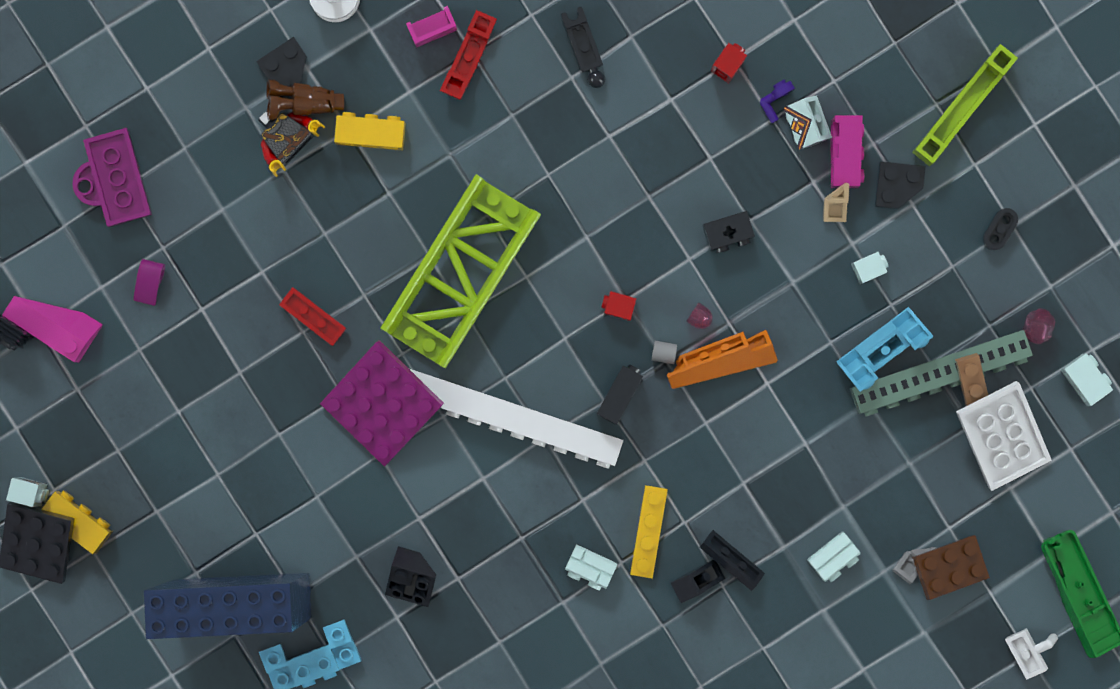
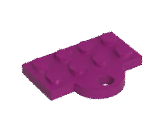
[72,128,152,227]

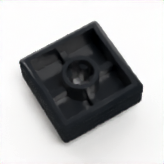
[0,314,31,351]

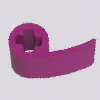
[134,259,165,306]

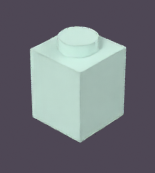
[851,252,889,284]

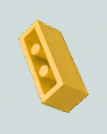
[334,112,406,151]
[41,490,113,554]

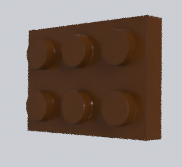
[912,535,990,600]

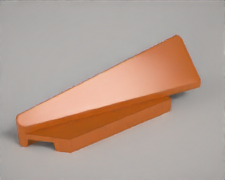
[667,330,778,389]

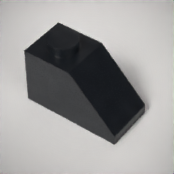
[671,559,726,603]

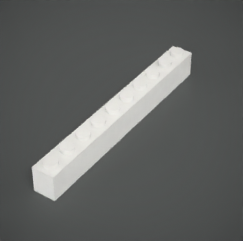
[410,369,623,469]

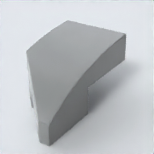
[892,547,936,584]

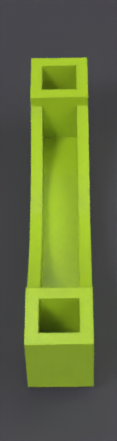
[912,44,1018,167]

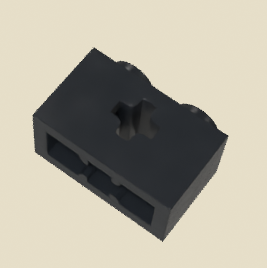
[702,211,755,254]

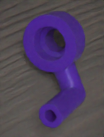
[760,79,795,124]

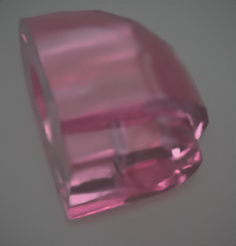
[686,302,713,329]

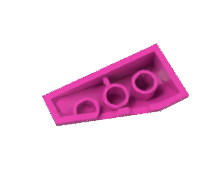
[2,296,103,363]

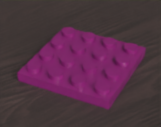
[320,340,444,467]

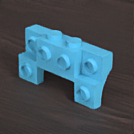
[836,307,933,392]
[259,619,362,689]

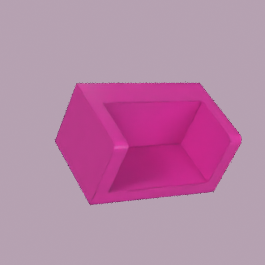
[406,6,457,48]

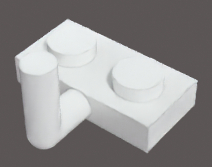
[1005,628,1058,680]

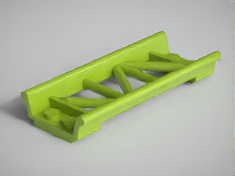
[380,174,541,369]

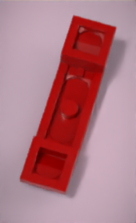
[440,10,497,100]

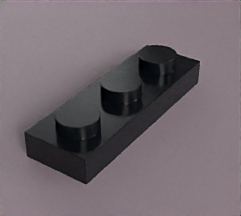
[699,530,765,591]

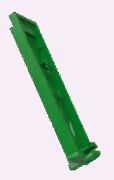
[1041,530,1120,658]

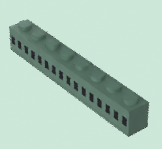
[850,330,1033,417]

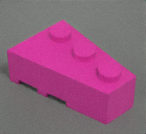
[831,115,864,188]

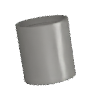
[651,341,677,364]

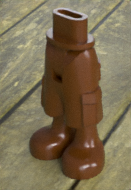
[266,79,344,120]

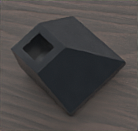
[385,546,436,607]

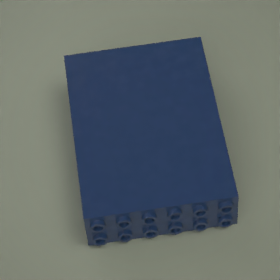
[144,573,311,639]

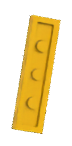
[630,485,668,579]

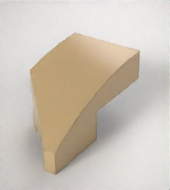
[823,183,849,222]

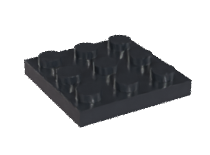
[0,502,75,584]

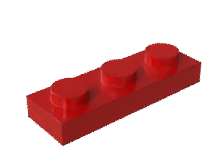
[279,287,347,346]

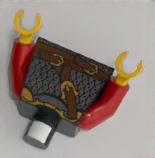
[258,111,325,177]

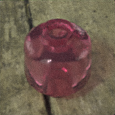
[1023,309,1055,344]

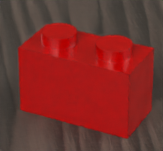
[711,43,747,84]

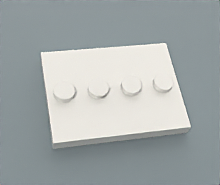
[956,381,1052,491]

